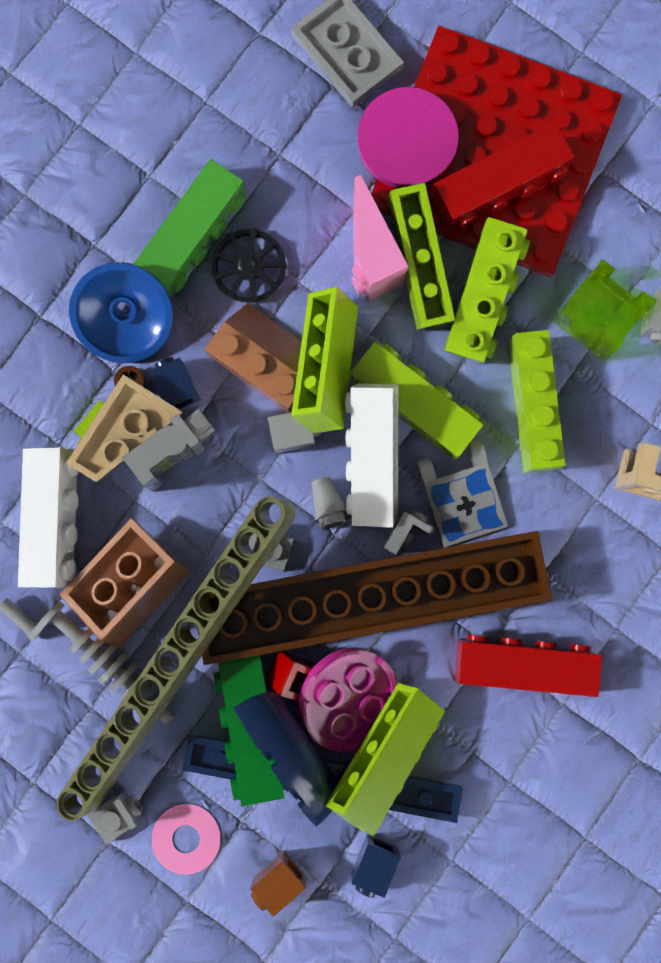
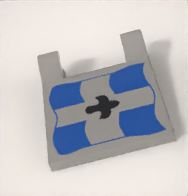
[416,441,508,548]

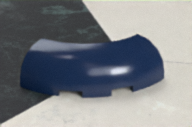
[233,692,338,826]

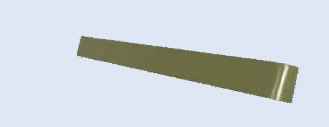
[56,496,296,821]

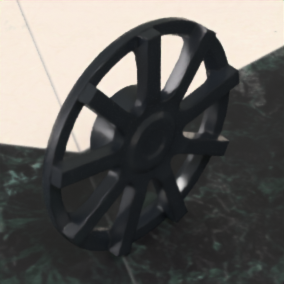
[211,228,286,303]

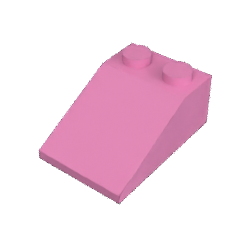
[351,175,408,303]

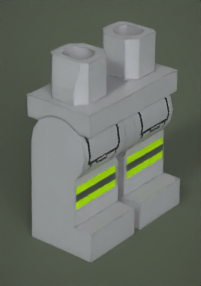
[122,409,215,492]

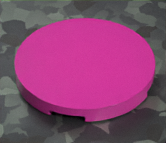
[357,87,458,188]
[299,648,398,753]

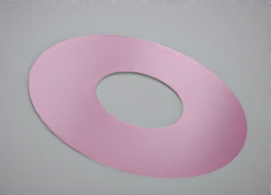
[152,804,220,875]

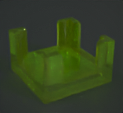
[552,259,657,362]

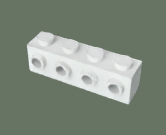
[345,383,398,528]
[18,447,79,588]

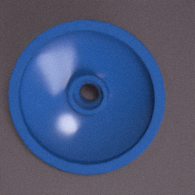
[69,262,173,363]

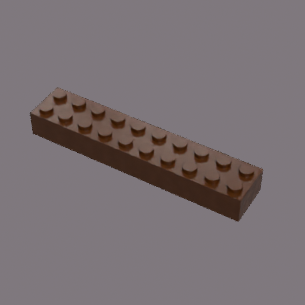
[192,531,552,665]

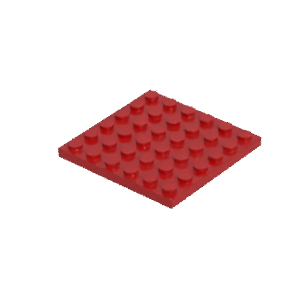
[371,25,623,278]

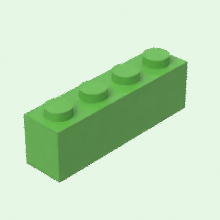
[133,159,247,297]

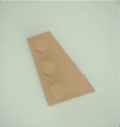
[66,375,183,482]

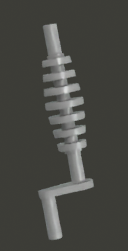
[0,598,175,725]

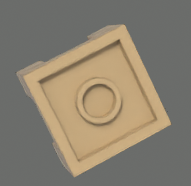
[614,442,661,501]

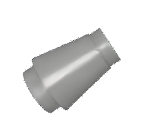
[311,477,347,530]

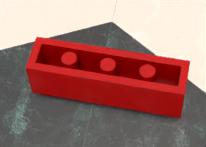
[431,122,575,230]
[454,634,602,697]

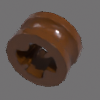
[114,365,147,389]

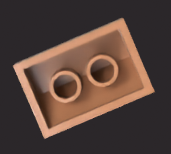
[204,303,302,413]
[59,518,191,648]

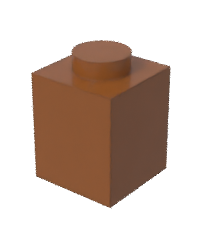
[250,851,307,917]

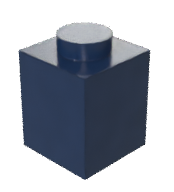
[149,357,201,410]
[351,835,401,898]

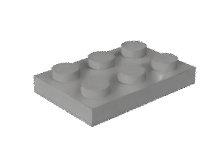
[291,0,404,108]

